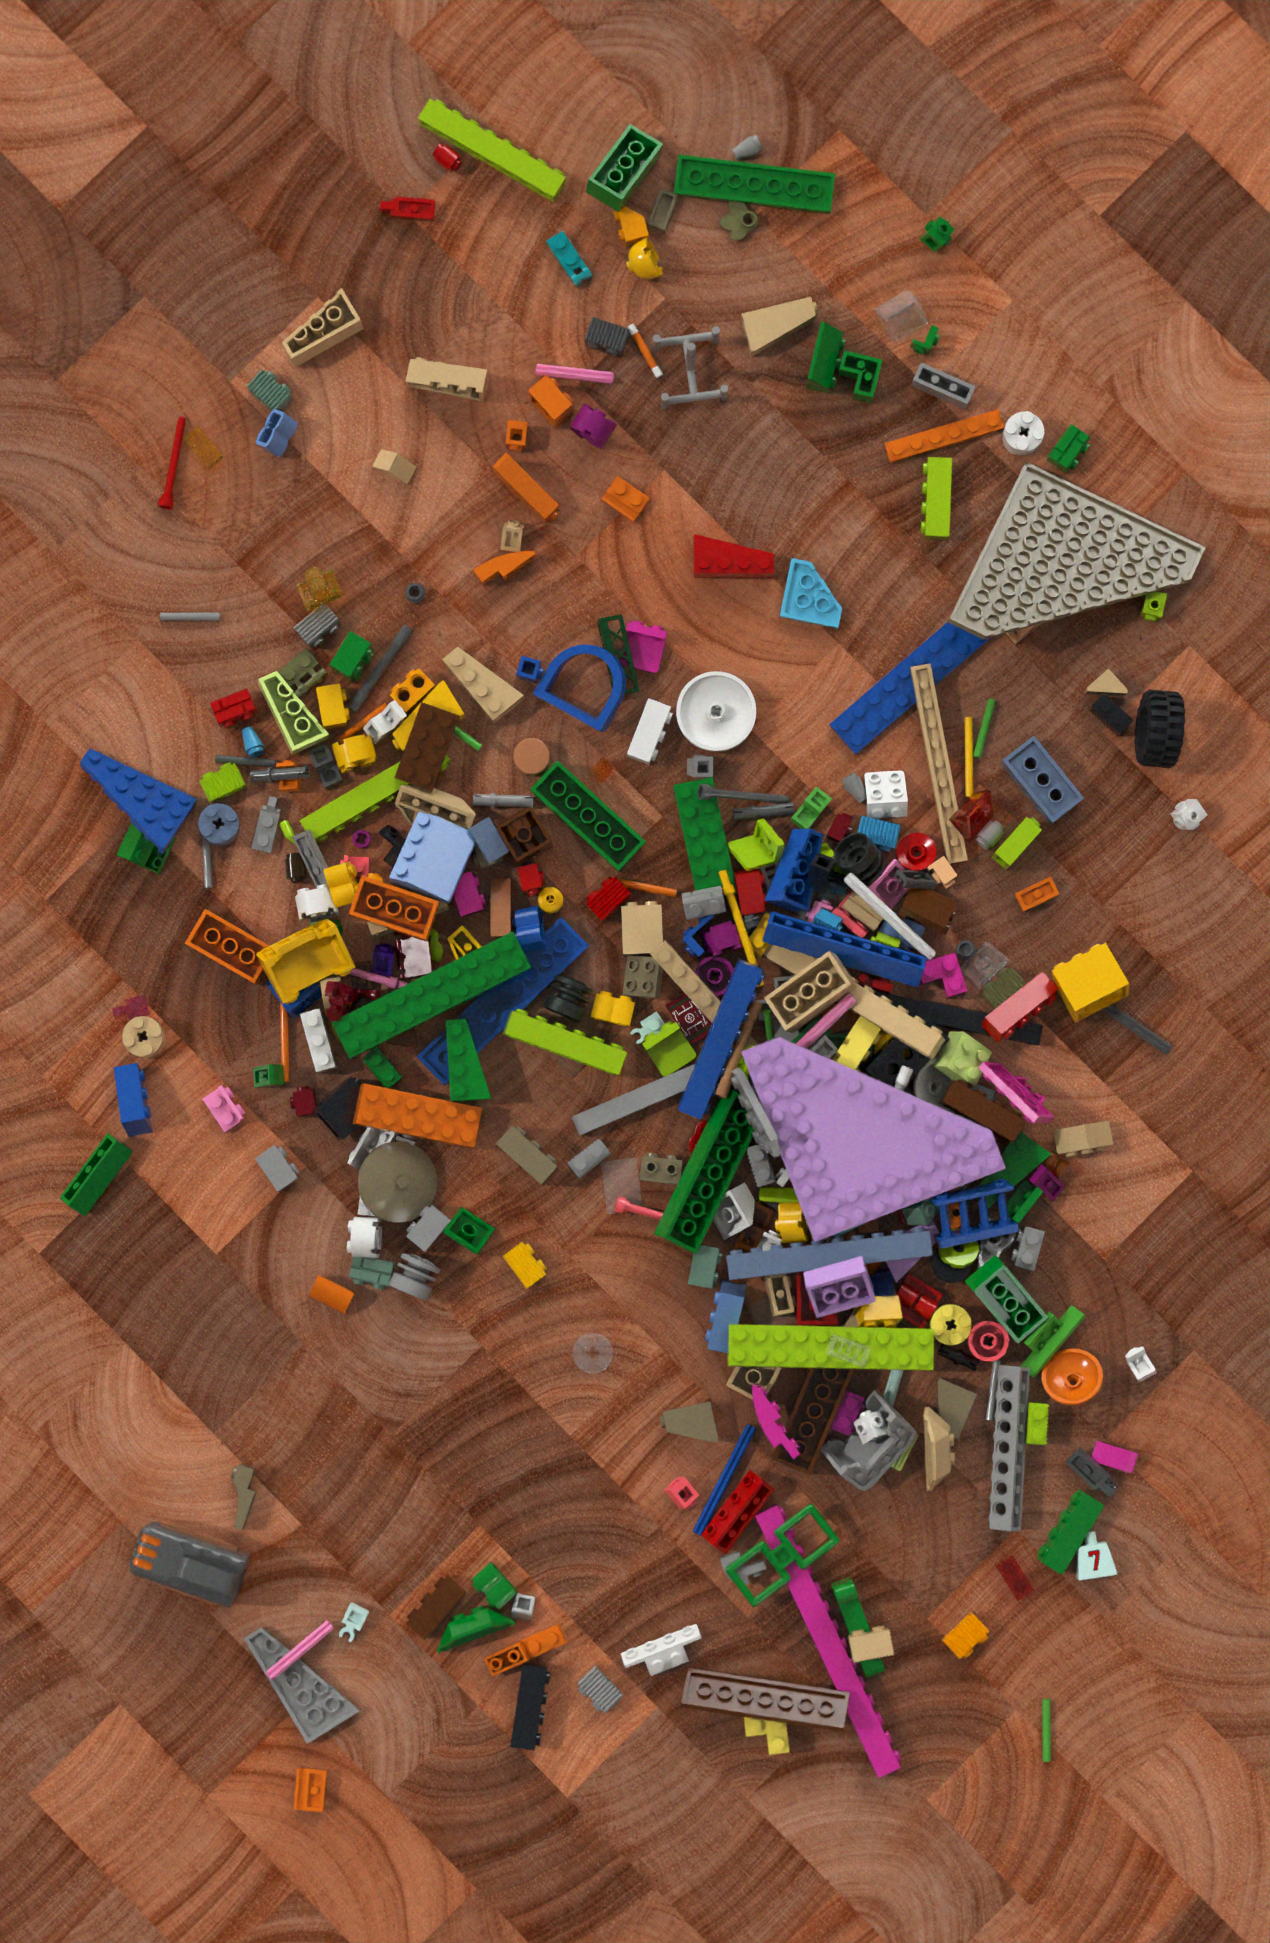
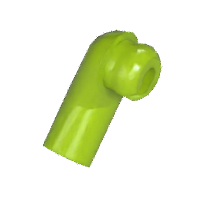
[279,820,299,846]

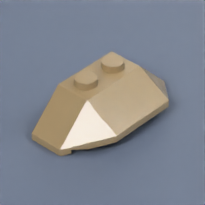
[395,785,476,831]
[924,1407,955,1491]

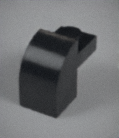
[808,852,849,896]

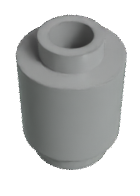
[975,820,1005,850]

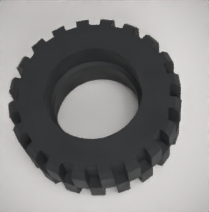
[1134,689,1185,768]

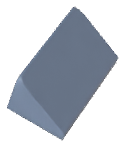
[468,817,509,864]

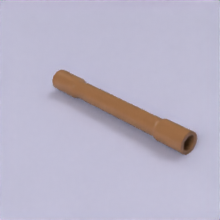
[715,1001,763,1099]

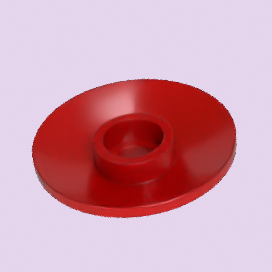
[897,833,937,871]

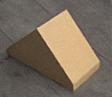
[372,449,417,485]
[1085,669,1128,697]

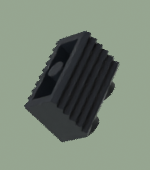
[1089,693,1133,736]

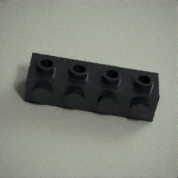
[510,1663,551,1751]

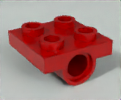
[894,1273,943,1329]

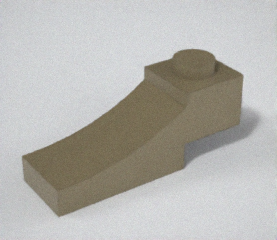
[231,1463,257,1531]

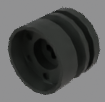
[833,832,887,886]
[542,975,594,1023]

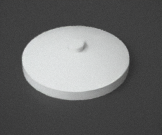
[676,671,756,752]

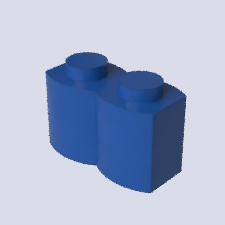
[512,905,546,952]

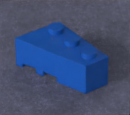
[114,1063,153,1137]

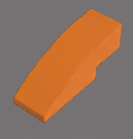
[473,551,536,586]

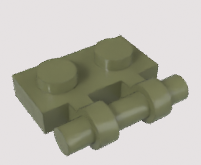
[278,648,328,698]

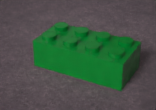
[586,124,663,212]
[965,1255,1049,1344]

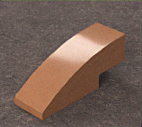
[490,878,511,938]

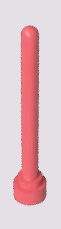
[614,1196,710,1232]

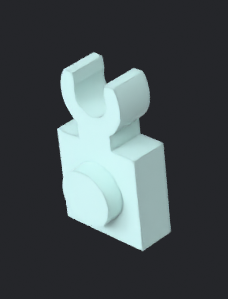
[630,1011,665,1044]
[339,1602,370,1642]

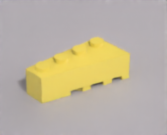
[832,1016,881,1071]

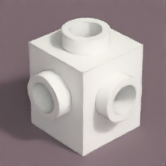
[1171,799,1207,830]
[853,1410,887,1445]

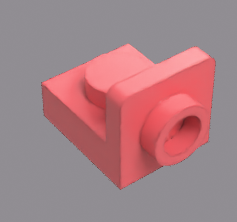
[340,855,370,878]

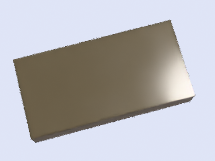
[647,188,679,233]

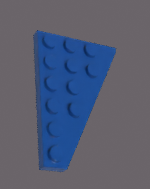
[80,748,197,854]

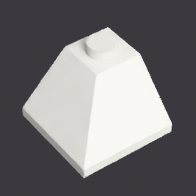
[713,1182,755,1240]

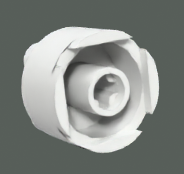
[1003,411,1044,456]
[295,884,339,922]
[347,1217,382,1258]

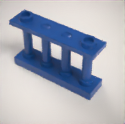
[930,1179,1019,1248]

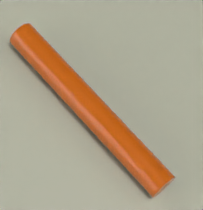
[337,703,387,744]
[618,878,677,897]

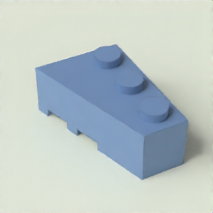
[705,1279,746,1353]

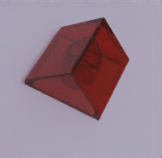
[949,789,993,842]

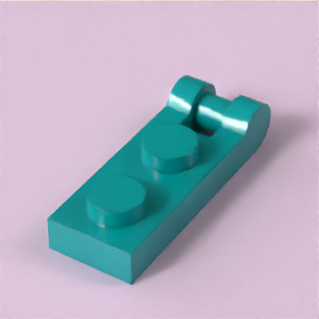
[546,231,593,287]

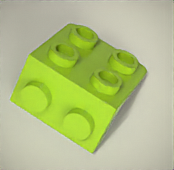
[727,818,785,871]
[642,1021,696,1077]

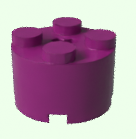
[570,403,617,449]
[700,920,743,956]
[695,956,734,998]

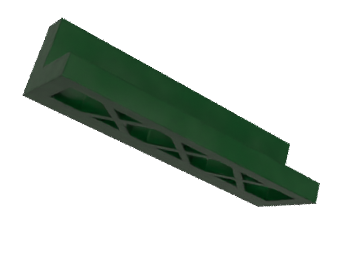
[597,614,639,695]

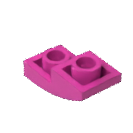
[1091,1440,1138,1473]

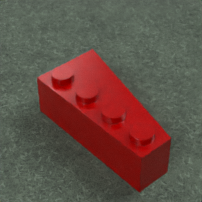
[694,534,774,578]

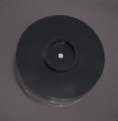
[930,1245,972,1284]

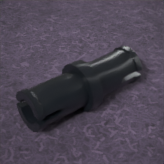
[937,1344,980,1371]

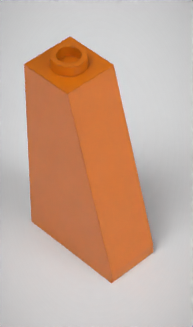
[492,453,559,523]

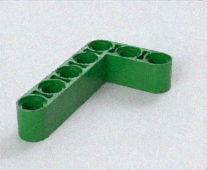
[831,1576,885,1678]

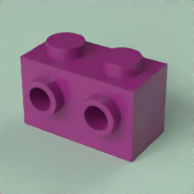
[830,1390,865,1436]

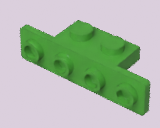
[1021,1306,1085,1378]

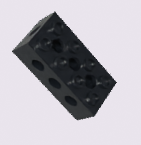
[862,1010,950,1087]

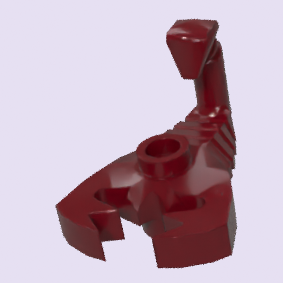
[325,981,381,1021]

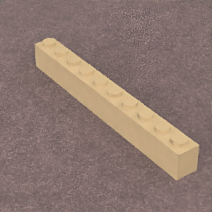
[763,944,945,1060]

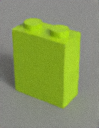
[991,817,1042,870]

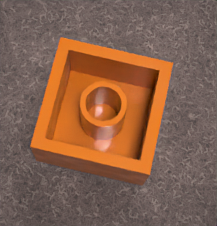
[528,375,573,429]

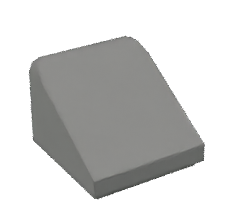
[511,1593,536,1621]

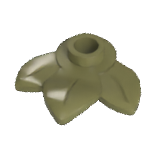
[719,201,758,240]

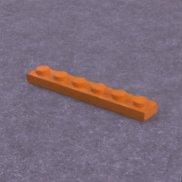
[884,409,1004,463]

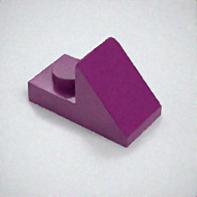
[1029,1164,1065,1201]

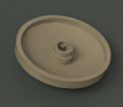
[358,1142,437,1223]

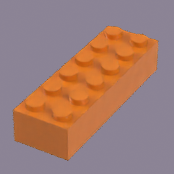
[353,1084,482,1149]

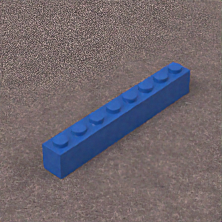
[762,911,927,987]
[678,959,764,1119]

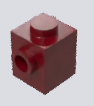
[290,1086,317,1117]

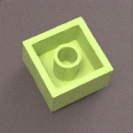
[933,1031,992,1087]

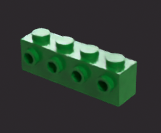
[60,1133,133,1216]
[1036,1489,1105,1575]

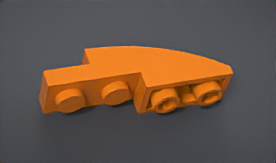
[484,1623,567,1677]

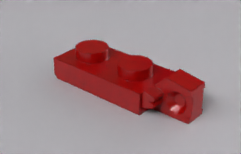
[380,196,436,221]

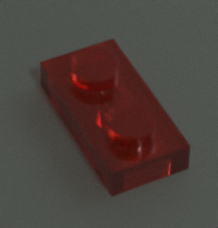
[995,1555,1034,1601]

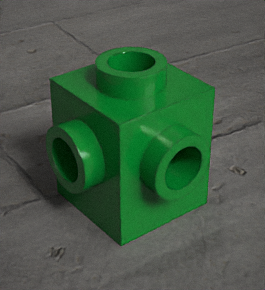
[919,216,955,252]

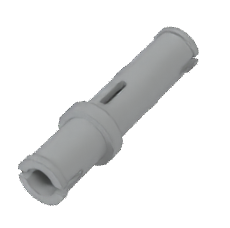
[473,792,533,809]

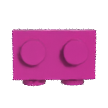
[619,621,667,673]

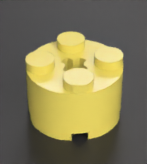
[929,1304,971,1345]

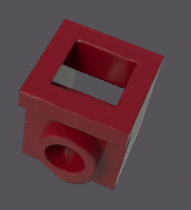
[826,813,853,843]

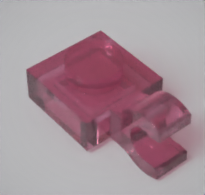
[112,995,150,1020]

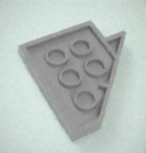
[731,1068,782,1158]

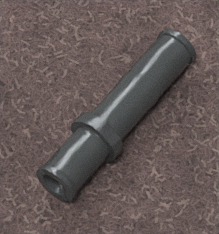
[250,766,310,783]
[733,802,794,821]

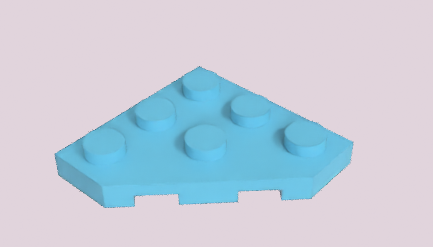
[780,558,842,629]

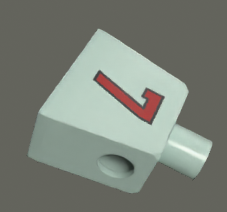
[1076,1531,1117,1580]

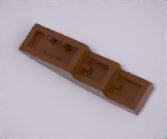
[721,1200,775,1285]

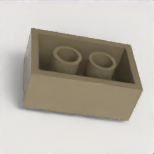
[496,1126,558,1185]

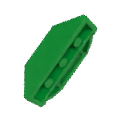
[437,1605,516,1653]

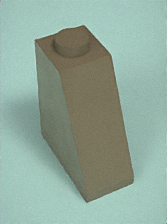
[936,1378,977,1439]
[659,1401,719,1443]

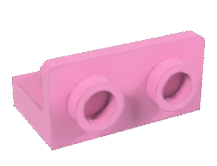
[203,1085,245,1133]

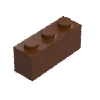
[406,1576,466,1640]

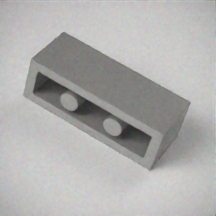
[911,363,976,410]

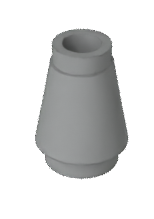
[732,135,763,160]
[841,772,867,803]

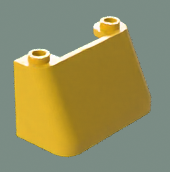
[256,919,356,1004]

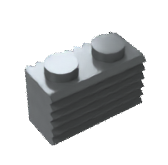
[584,317,630,357]

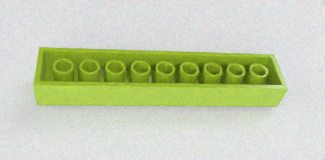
[727,1324,934,1371]

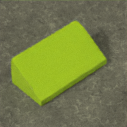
[759,1186,799,1203]

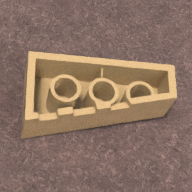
[282,288,364,367]
[405,357,489,402]

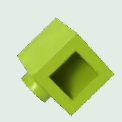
[1140,592,1167,622]

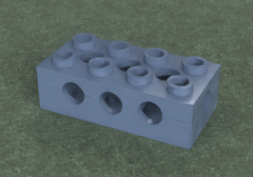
[1000,736,1084,825]

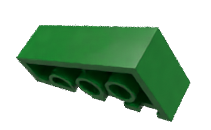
[446,1019,492,1102]

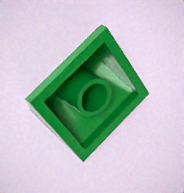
[443,1206,495,1255]

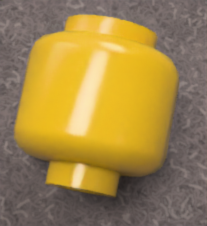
[537,887,564,914]

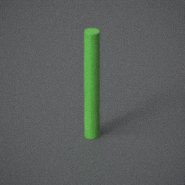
[973,699,996,758]
[454,726,482,751]
[763,1009,775,1041]
[1042,1699,1051,1762]

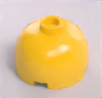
[627,238,663,280]

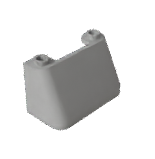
[821,1390,917,1490]

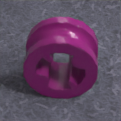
[353,830,371,849]

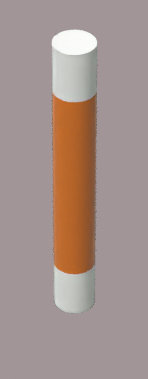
[627,324,663,378]

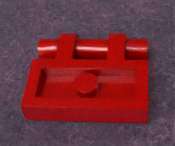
[856,973,893,994]

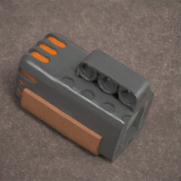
[129,1520,252,1609]

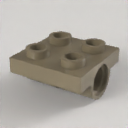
[623,955,663,999]

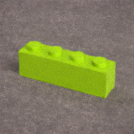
[921,457,952,540]

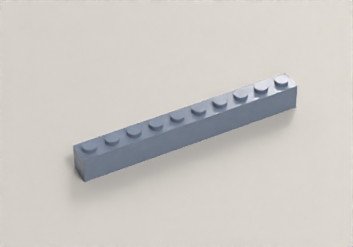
[726,1227,932,1280]

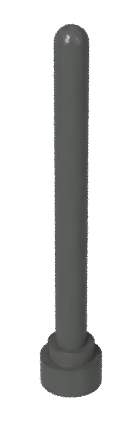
[698,784,789,803]

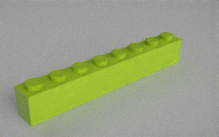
[418,99,566,203]
[299,754,451,844]

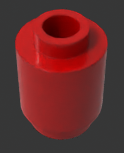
[432,143,462,172]

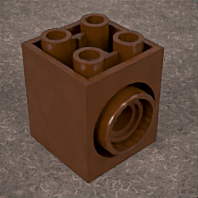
[496,807,553,867]

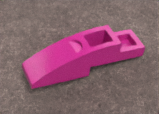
[752,1383,800,1459]

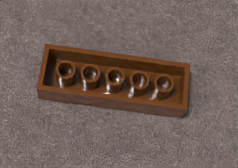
[772,1368,854,1475]

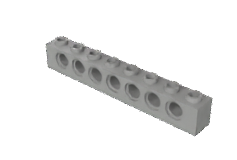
[988,1365,1030,1531]

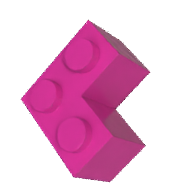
[920,953,967,999]

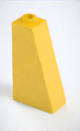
[392,680,465,752]

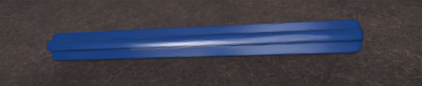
[693,1424,756,1536]

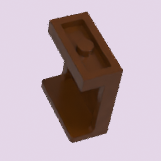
[897,888,957,940]

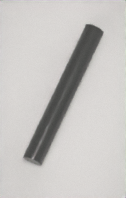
[215,755,276,768]

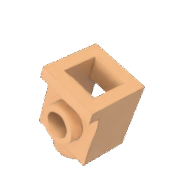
[926,856,958,889]

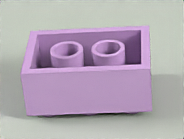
[803,1256,876,1318]

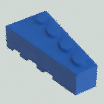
[765,829,824,912]

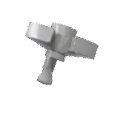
[978,1218,1017,1269]

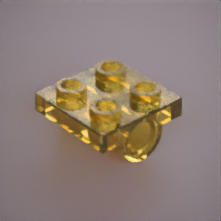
[296,567,344,611]

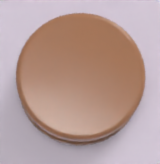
[513,738,551,777]

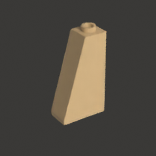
[741,297,818,356]

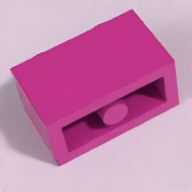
[453,871,486,918]

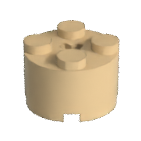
[122,1016,166,1059]

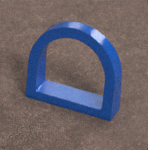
[533,644,626,732]

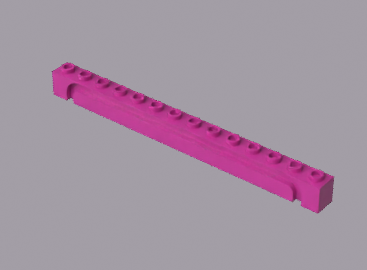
[755,1504,902,1778]

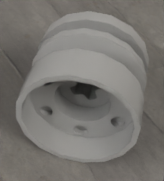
[389,1253,441,1301]

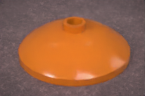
[1042,1349,1103,1406]

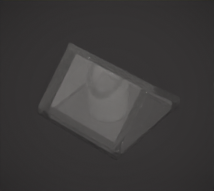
[874,289,928,343]
[960,941,1011,991]

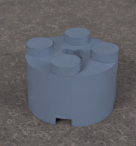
[198,803,240,847]

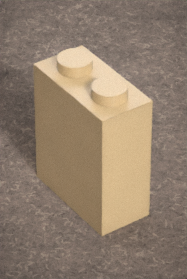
[621,901,663,956]

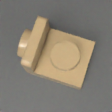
[500,520,524,552]

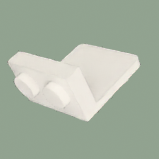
[864,771,908,819]

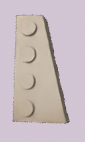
[442,647,525,724]

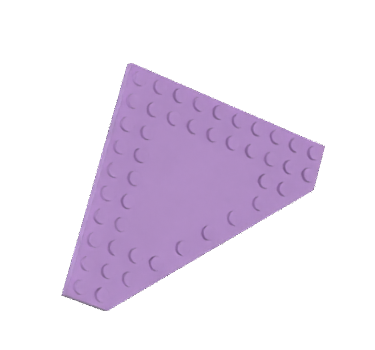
[741,1037,1005,1242]

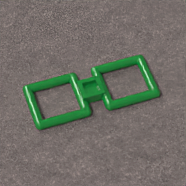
[725,1504,840,1607]

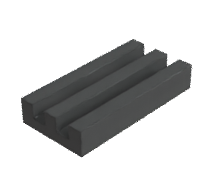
[894,870,937,889]

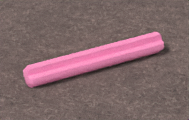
[535,364,614,384]
[796,993,856,1049]
[266,1621,333,1680]

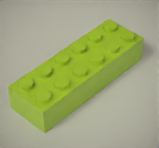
[502,1009,627,1076]

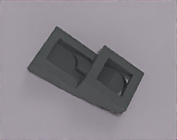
[308,743,344,790]

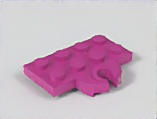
[979,1062,1055,1123]

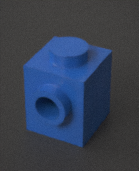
[516,656,544,684]

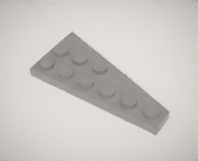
[244,1627,360,1744]

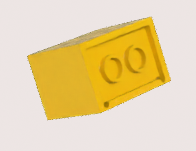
[1052,943,1129,1023]

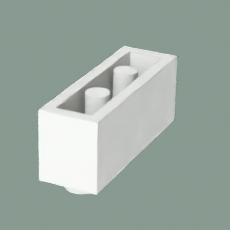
[627,698,673,765]
[300,1009,337,1073]

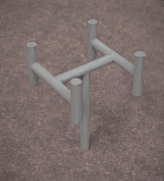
[653,326,728,410]

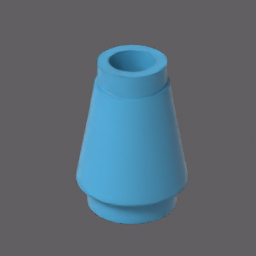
[242,727,264,758]

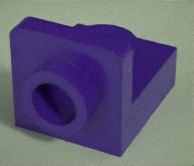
[372,943,396,976]

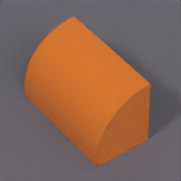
[309,1275,356,1314]

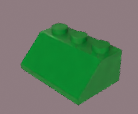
[806,321,846,394]

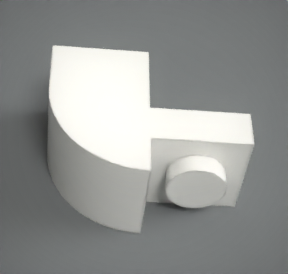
[363,700,407,744]

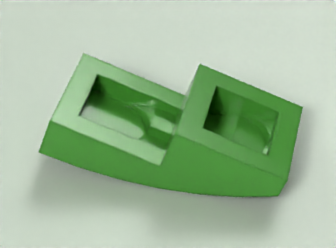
[790,786,832,829]

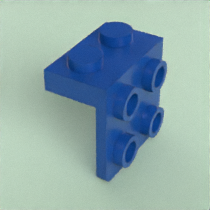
[682,914,715,960]

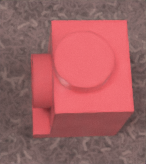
[663,1477,699,1509]

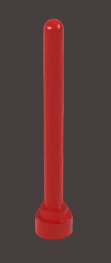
[157,416,186,510]

